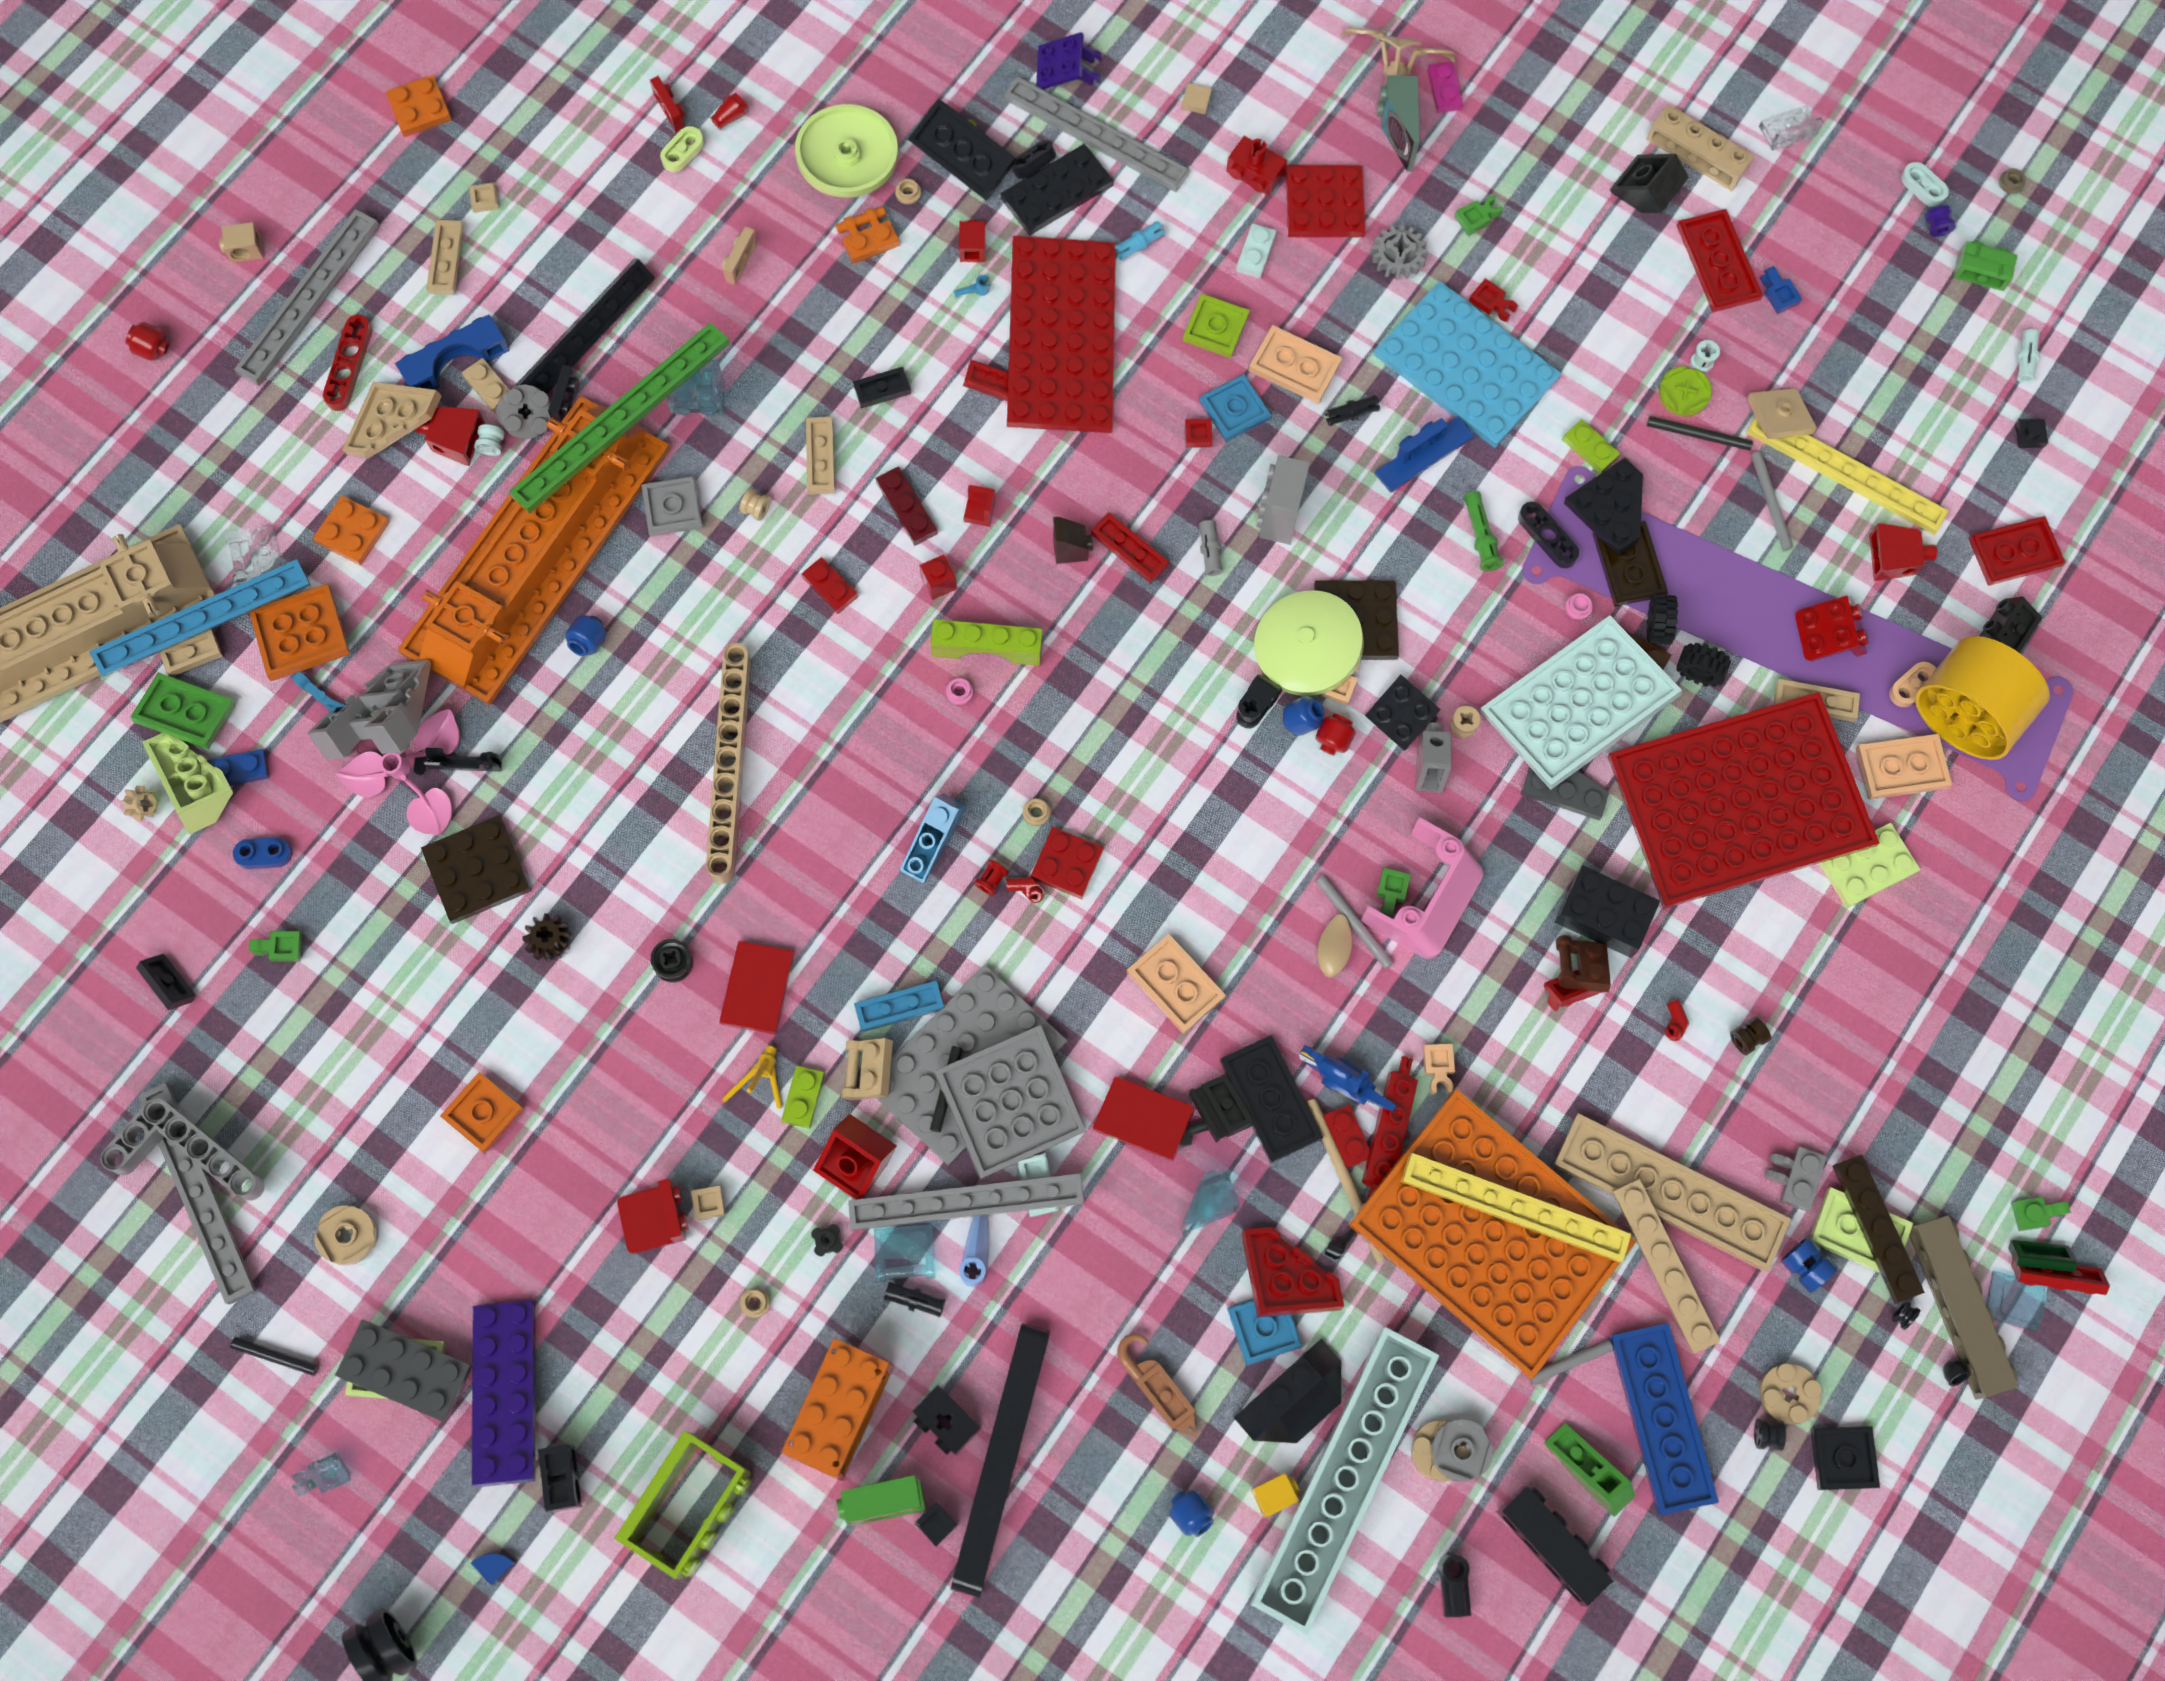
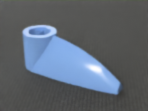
[959,1215,989,1287]

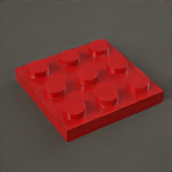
[1285,165,1366,238]

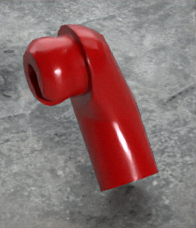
[1006,877,1045,903]
[1665,999,1689,1041]

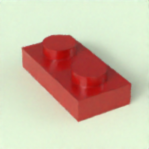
[650,76,685,133]
[801,557,858,614]
[1323,1104,1370,1169]

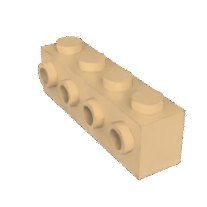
[1646,104,1754,191]

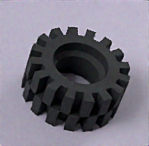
[1647,594,1678,644]
[1676,643,1731,687]

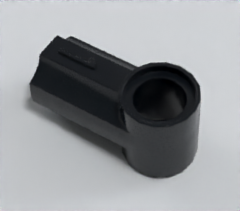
[1437,1554,1471,1617]

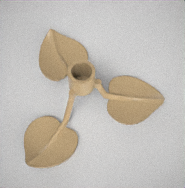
[1341,27,1456,82]

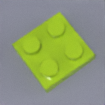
[1182,293,1250,359]

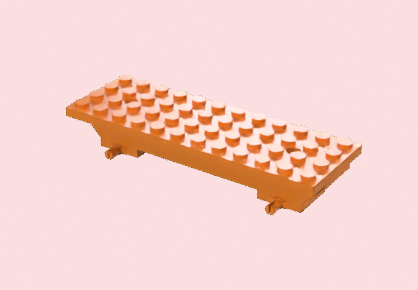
[397,396,671,706]

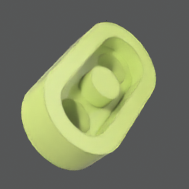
[660,127,704,172]

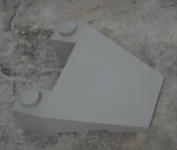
[307,659,431,759]

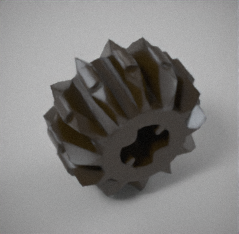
[522,913,572,962]

